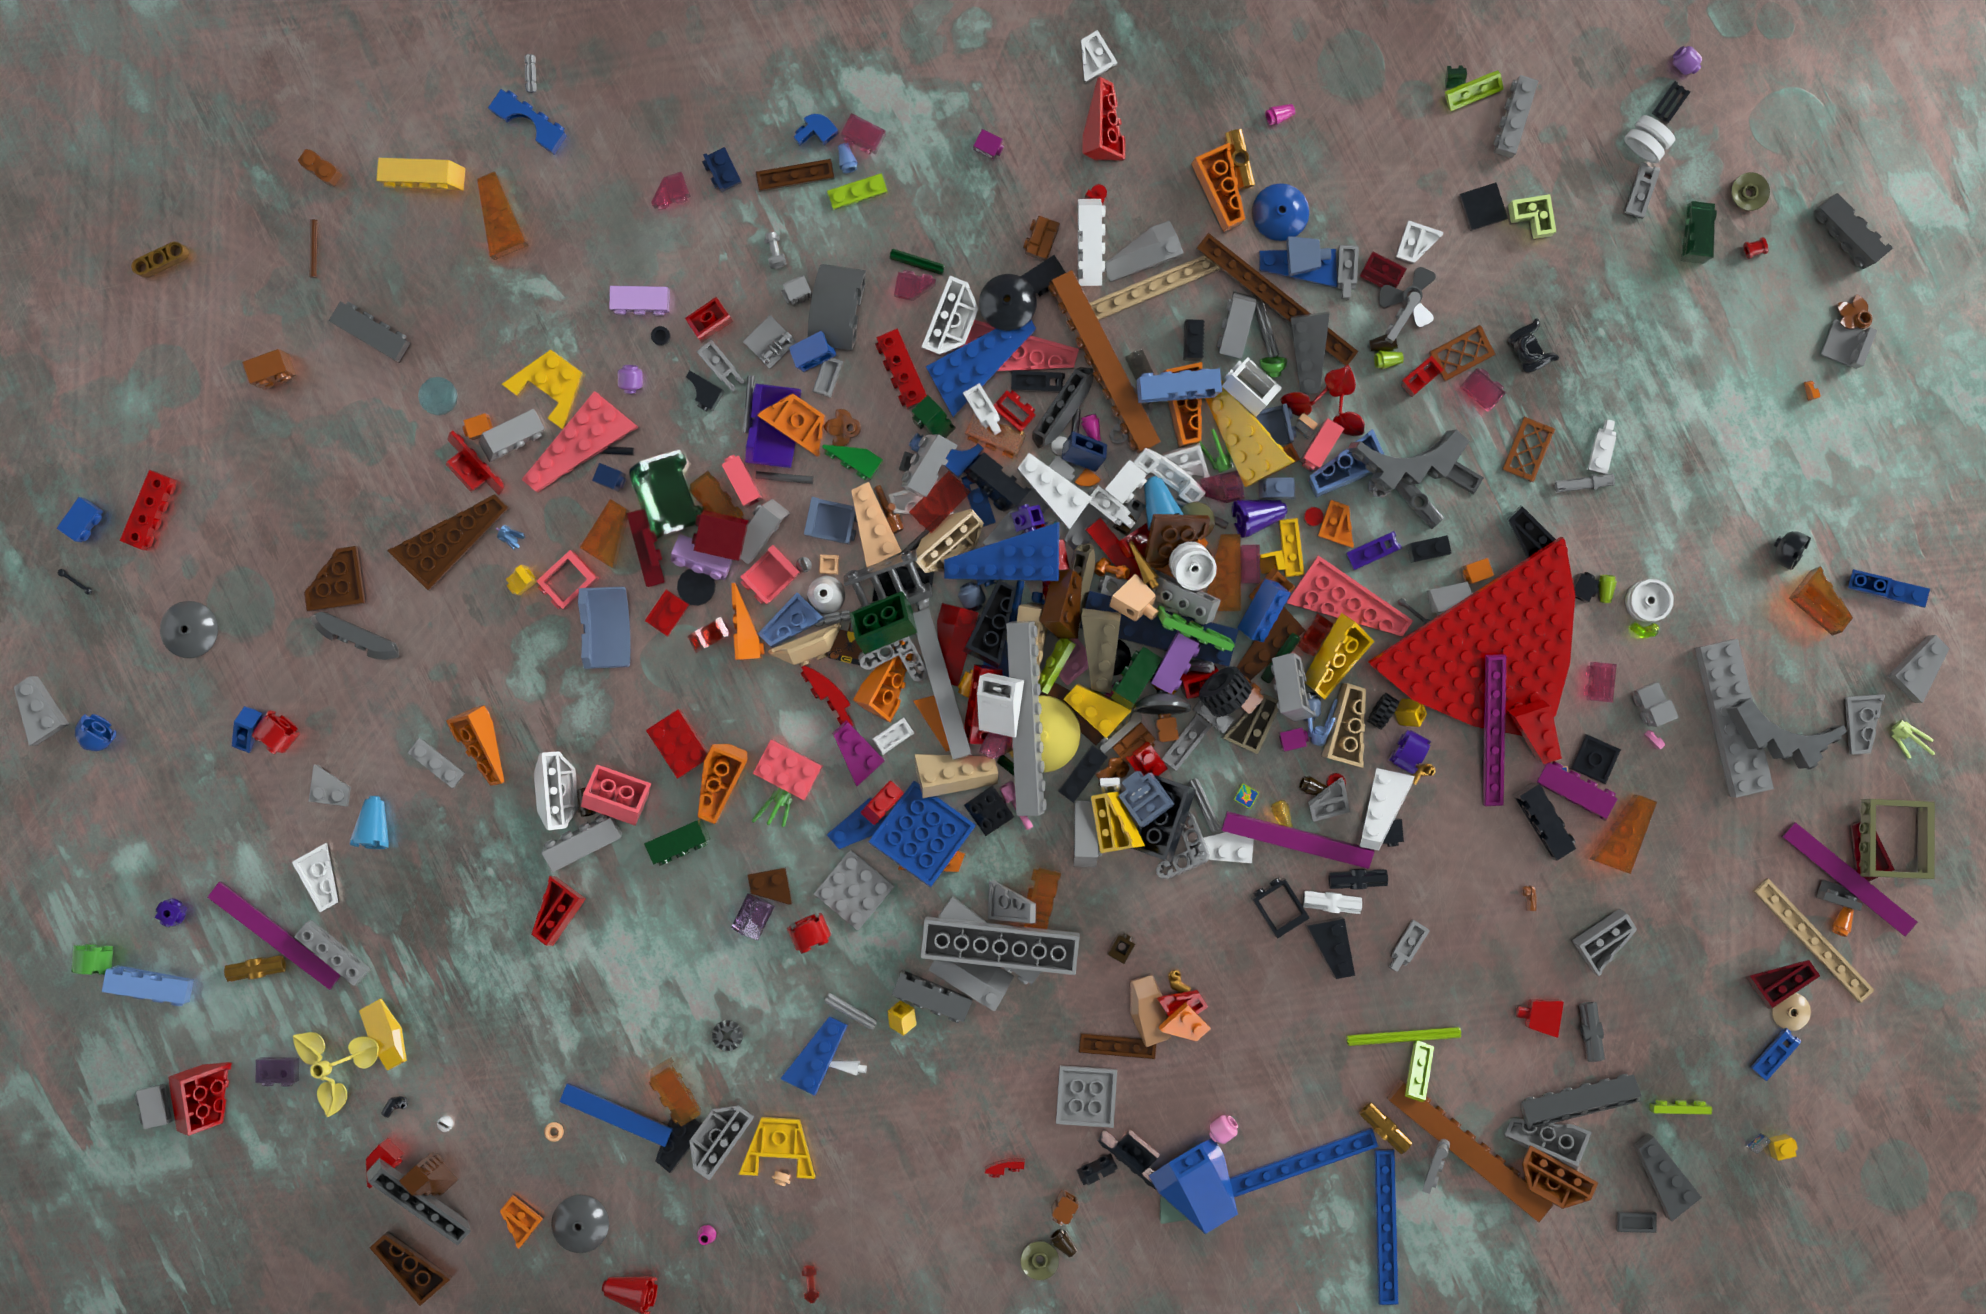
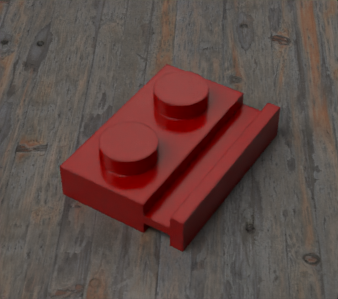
[645,589,690,637]
[1126,741,1168,776]

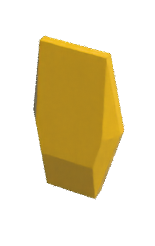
[359,998,407,1071]

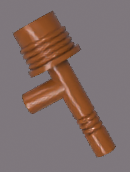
[874,485,904,534]

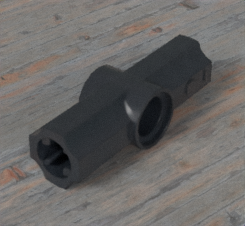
[1328,869,1388,889]

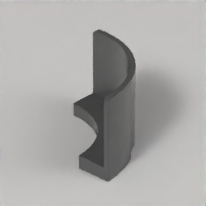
[807,264,866,350]

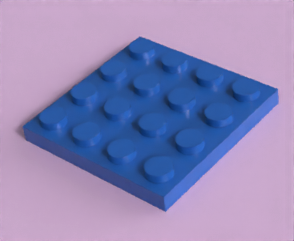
[868,781,976,888]

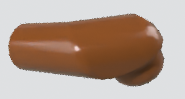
[1522,885,1537,911]

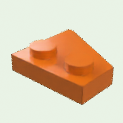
[1317,500,1354,548]

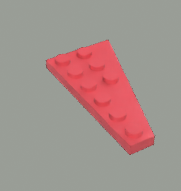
[960,320,1079,372]
[521,391,639,492]
[1287,555,1413,637]

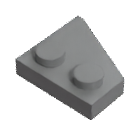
[309,765,351,807]
[1308,778,1350,822]

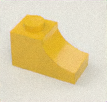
[506,565,537,595]

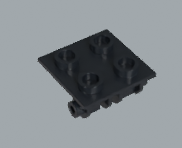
[964,785,1014,836]

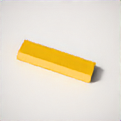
[1278,518,1305,577]

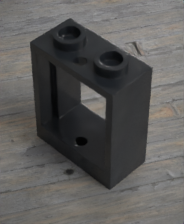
[1251,877,1310,939]

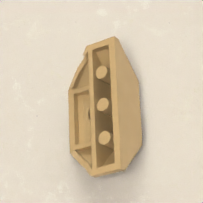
[915,509,984,573]
[768,622,842,667]

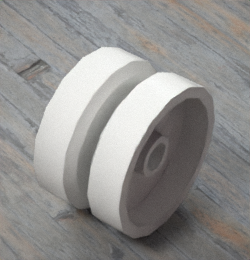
[1624,115,1675,163]
[1169,542,1217,590]
[1625,579,1674,622]

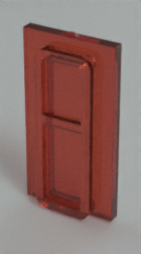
[909,471,971,533]

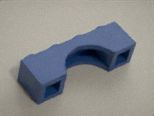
[488,89,567,155]

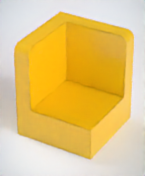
[1258,550,1286,574]
[1395,698,1427,727]
[887,1000,916,1036]

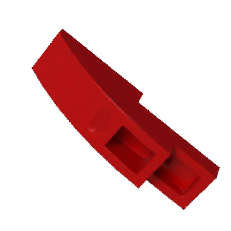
[801,665,854,726]

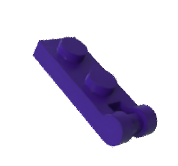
[1346,531,1402,570]

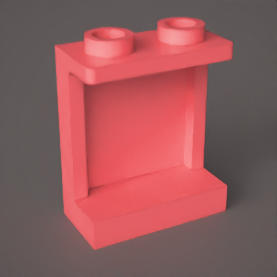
[740,545,800,605]

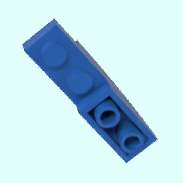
[1848,569,1930,608]

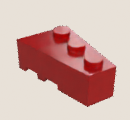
[1507,699,1562,764]

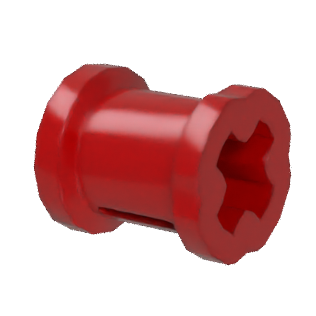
[1743,237,1769,259]

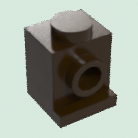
[1107,933,1136,964]

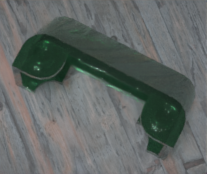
[629,449,704,540]

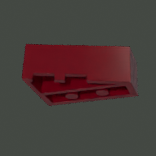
[1745,960,1820,1009]

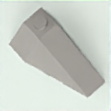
[1105,221,1184,282]
[929,960,1014,1011]

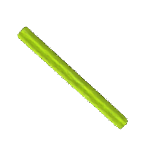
[1346,1027,1461,1046]

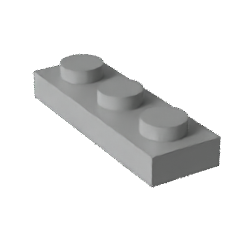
[1161,714,1212,771]
[408,738,466,788]

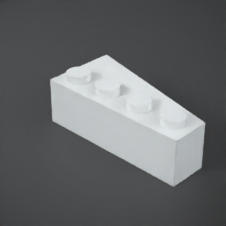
[1078,199,1106,286]
[1017,453,1092,530]
[1360,768,1415,851]

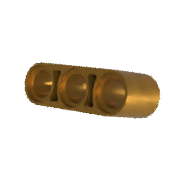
[131,241,189,278]

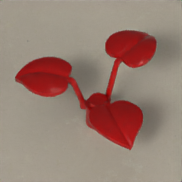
[1280,365,1365,436]

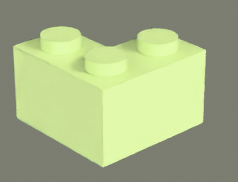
[1508,194,1556,239]

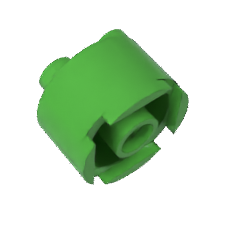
[71,944,113,975]

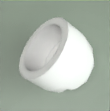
[437,1116,453,1132]

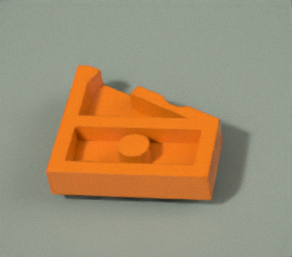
[1159,1002,1211,1042]
[500,1195,543,1249]

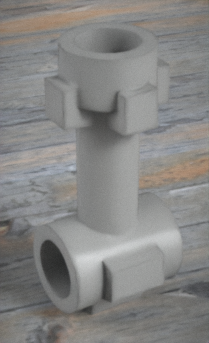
[764,232,786,269]

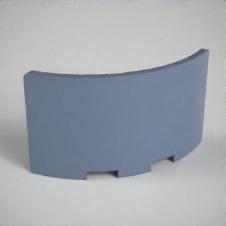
[578,587,631,669]

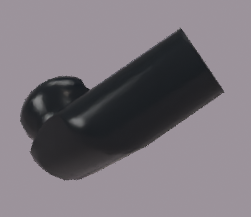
[381,1096,408,1118]

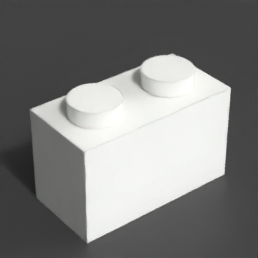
[1105,460,1147,504]

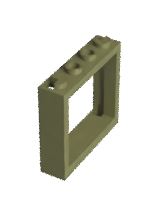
[1859,799,1935,879]

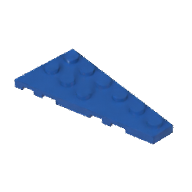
[926,320,1036,418]
[944,522,1059,581]

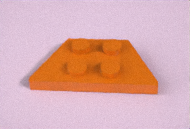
[756,393,825,457]

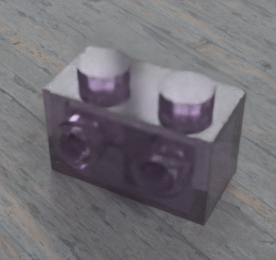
[731,893,775,940]
[255,1057,299,1087]

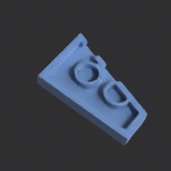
[758,593,825,648]

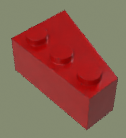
[531,876,586,946]

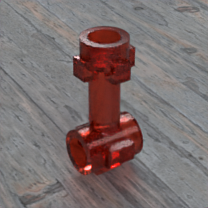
[802,1265,819,1303]

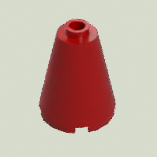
[602,1276,658,1314]

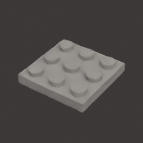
[814,850,895,931]
[1056,1065,1117,1128]

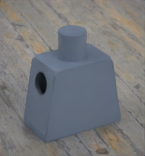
[1286,237,1331,276]
[1259,478,1295,499]

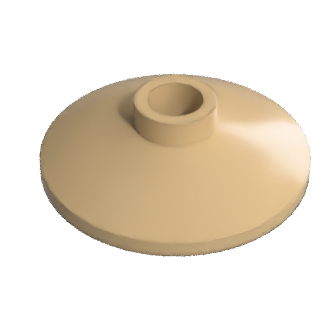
[1772,993,1811,1031]

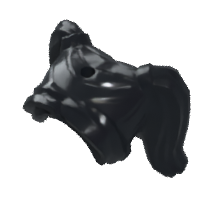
[1508,318,1559,372]

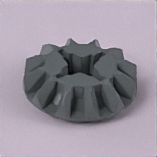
[712,1020,743,1051]

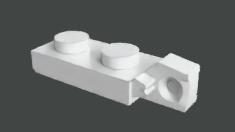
[963,383,1001,435]
[1587,420,1616,475]
[1089,485,1135,529]

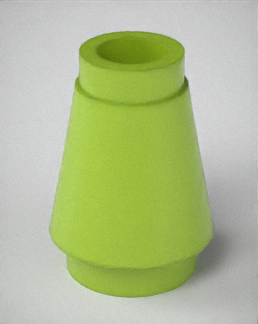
[1374,351,1404,370]
[1598,575,1617,603]

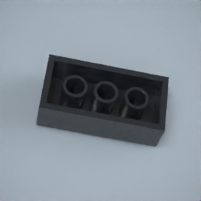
[1131,775,1196,862]

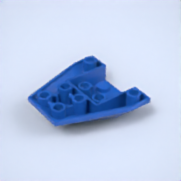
[1149,1139,1238,1234]

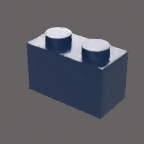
[1061,431,1107,472]
[592,463,627,492]

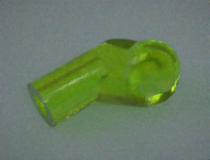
[1629,621,1659,638]

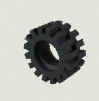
[1367,693,1399,730]

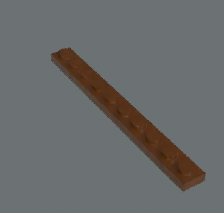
[1196,233,1359,366]

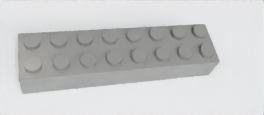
[1695,639,1774,798]
[921,916,1080,975]

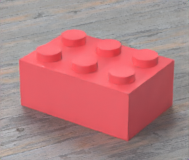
[753,739,823,800]
[581,765,651,826]

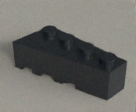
[1513,783,1576,861]

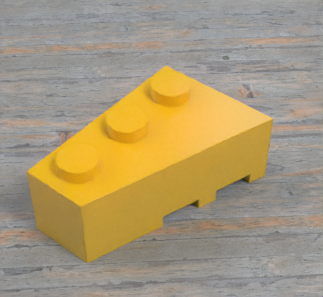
[1091,791,1145,853]

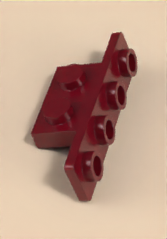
[627,509,665,587]

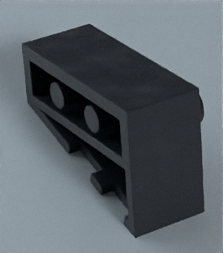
[964,452,1031,512]
[1507,505,1556,558]
[1304,917,1355,979]

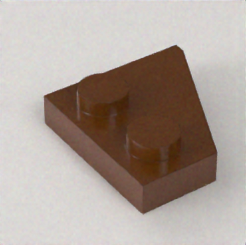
[748,867,792,905]

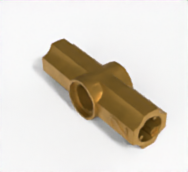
[1225,129,1255,190]
[224,955,286,982]
[1359,1102,1412,1155]

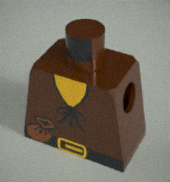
[828,620,862,666]

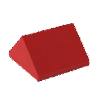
[685,297,733,343]

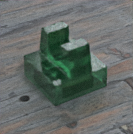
[1445,65,1467,88]

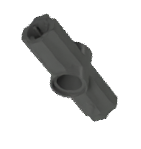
[1395,480,1444,529]
[1579,1002,1605,1062]

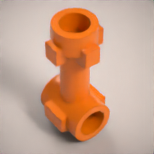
[1094,557,1130,579]

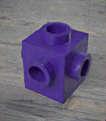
[1011,504,1045,533]
[155,898,187,927]

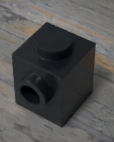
[1573,572,1599,603]

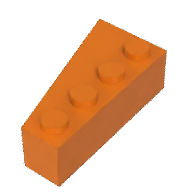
[1191,143,1245,232]
[1163,362,1202,448]

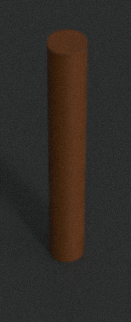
[309,219,318,278]

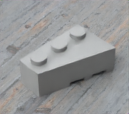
[901,434,958,497]
[1271,653,1316,722]
[14,676,69,746]
[1572,909,1637,977]

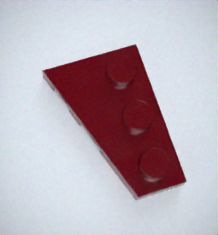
[1850,821,1895,882]

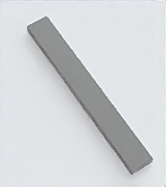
[913,608,972,760]

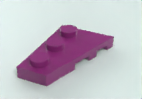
[832,720,885,786]

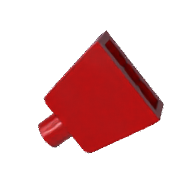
[1516,999,1564,1038]

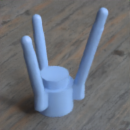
[1308,699,1338,746]

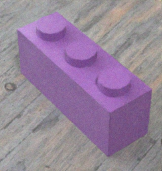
[1151,630,1201,694]

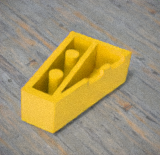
[1064,683,1133,738]

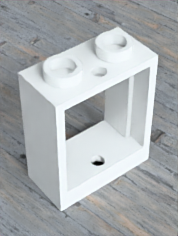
[1222,357,1282,417]

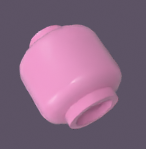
[1209,1115,1238,1144]

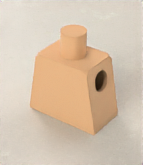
[1109,574,1159,621]

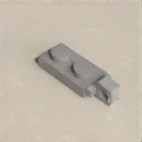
[1337,245,1359,300]
[1389,920,1430,972]

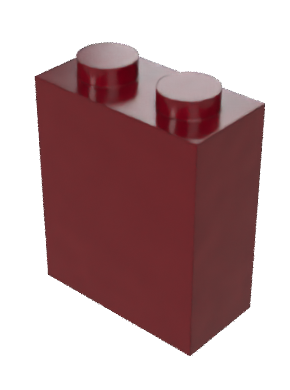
[692,510,749,561]

